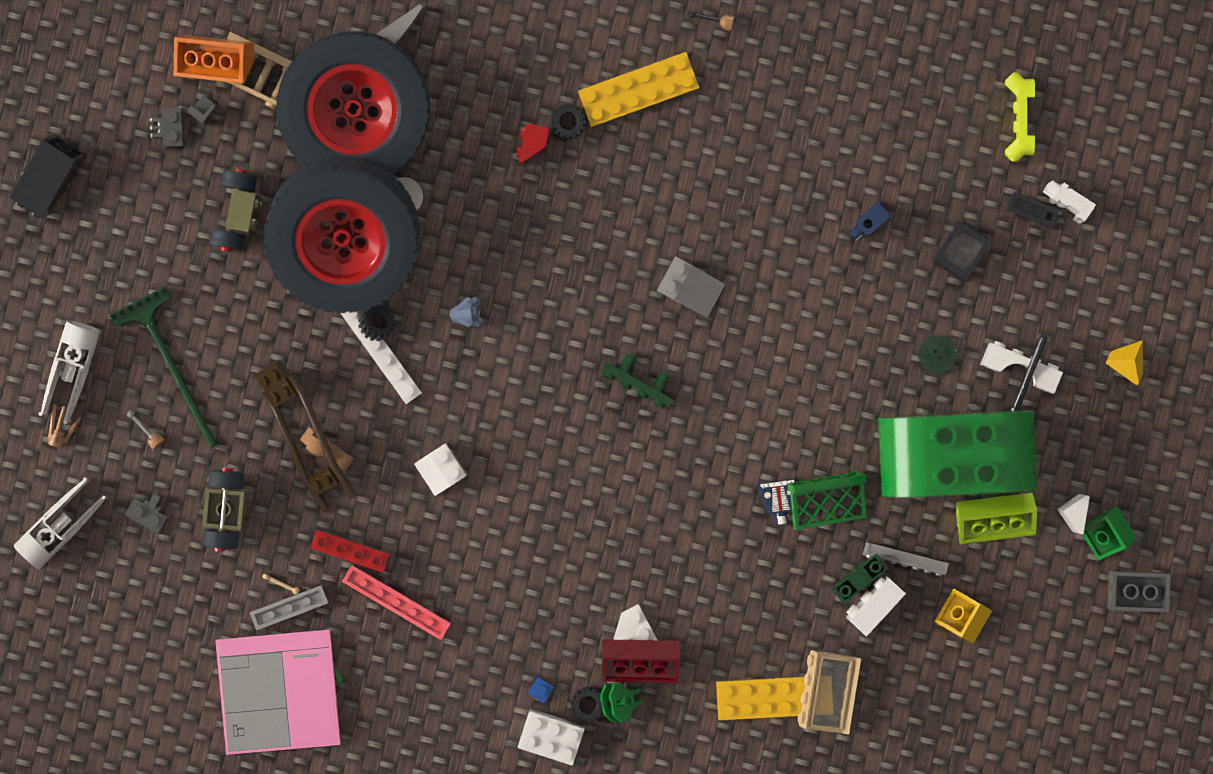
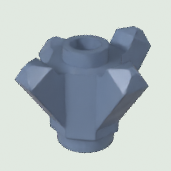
[450,297,483,327]

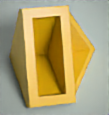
[1106,340,1143,385]

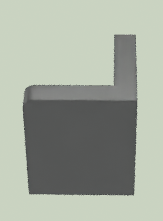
[187,96,218,125]

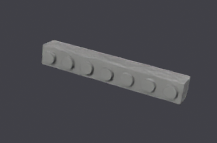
[863,542,949,576]

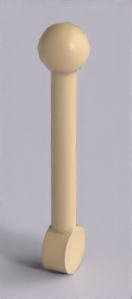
[263,574,300,595]

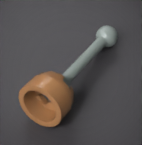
[127,411,165,450]

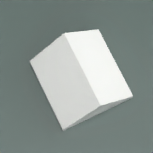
[1057,494,1090,534]

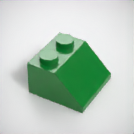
[1082,506,1137,560]

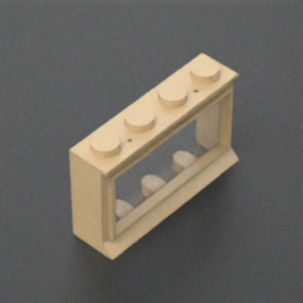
[798,650,861,735]

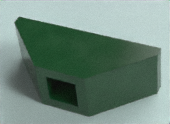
[832,553,889,604]

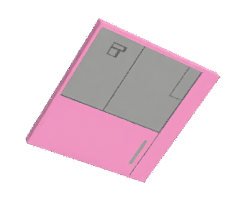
[216,629,341,755]

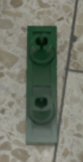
[601,354,673,409]

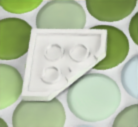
[613,604,657,640]

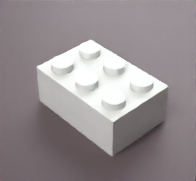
[846,575,906,636]
[518,708,585,766]

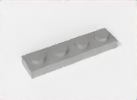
[250,585,329,630]

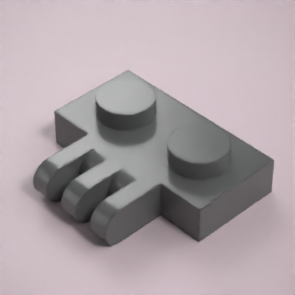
[149,108,184,147]

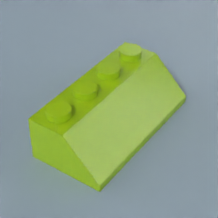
[956,493,1037,544]

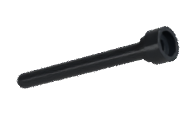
[1007,334,1047,411]

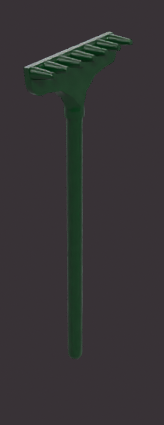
[109,286,216,448]

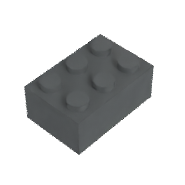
[1107,570,1171,613]

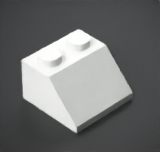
[414,443,467,496]

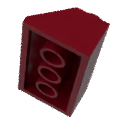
[602,639,680,683]

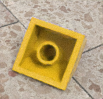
[934,588,992,644]

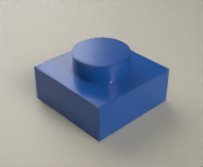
[528,676,554,703]

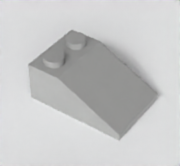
[657,256,725,318]

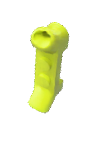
[1005,72,1035,162]

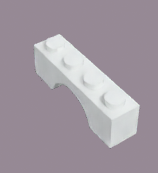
[980,341,1063,394]

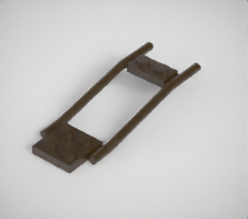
[255,360,357,513]

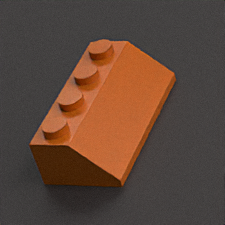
[174,35,254,83]

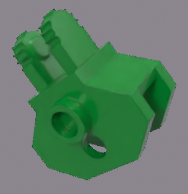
[600,683,644,722]

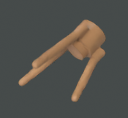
[48,404,81,448]

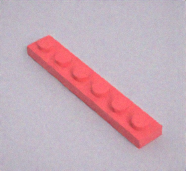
[342,565,451,640]

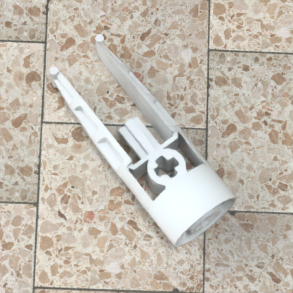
[39,320,101,424]
[14,478,107,570]

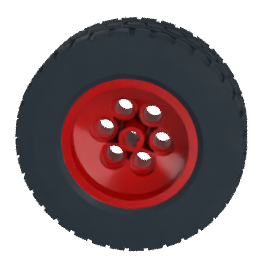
[276,31,430,174]
[264,156,420,313]

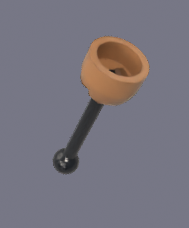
[688,11,735,31]

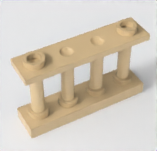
[215,32,292,110]

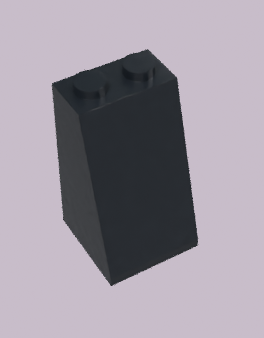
[10,134,87,218]

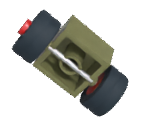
[210,169,262,252]
[202,467,247,551]

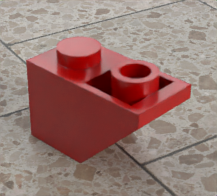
[516,123,549,163]

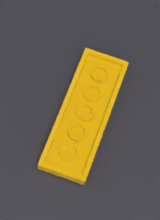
[578,52,699,127]
[716,675,833,720]

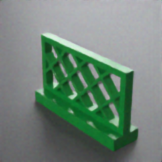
[787,471,867,530]

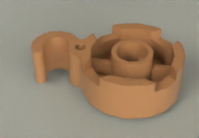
[300,427,354,471]

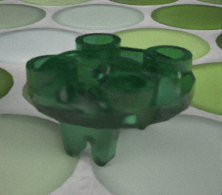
[918,335,957,373]

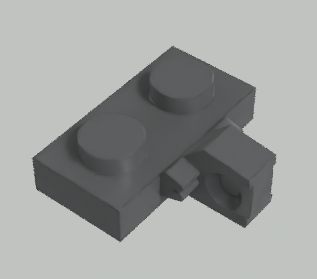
[125,493,168,534]

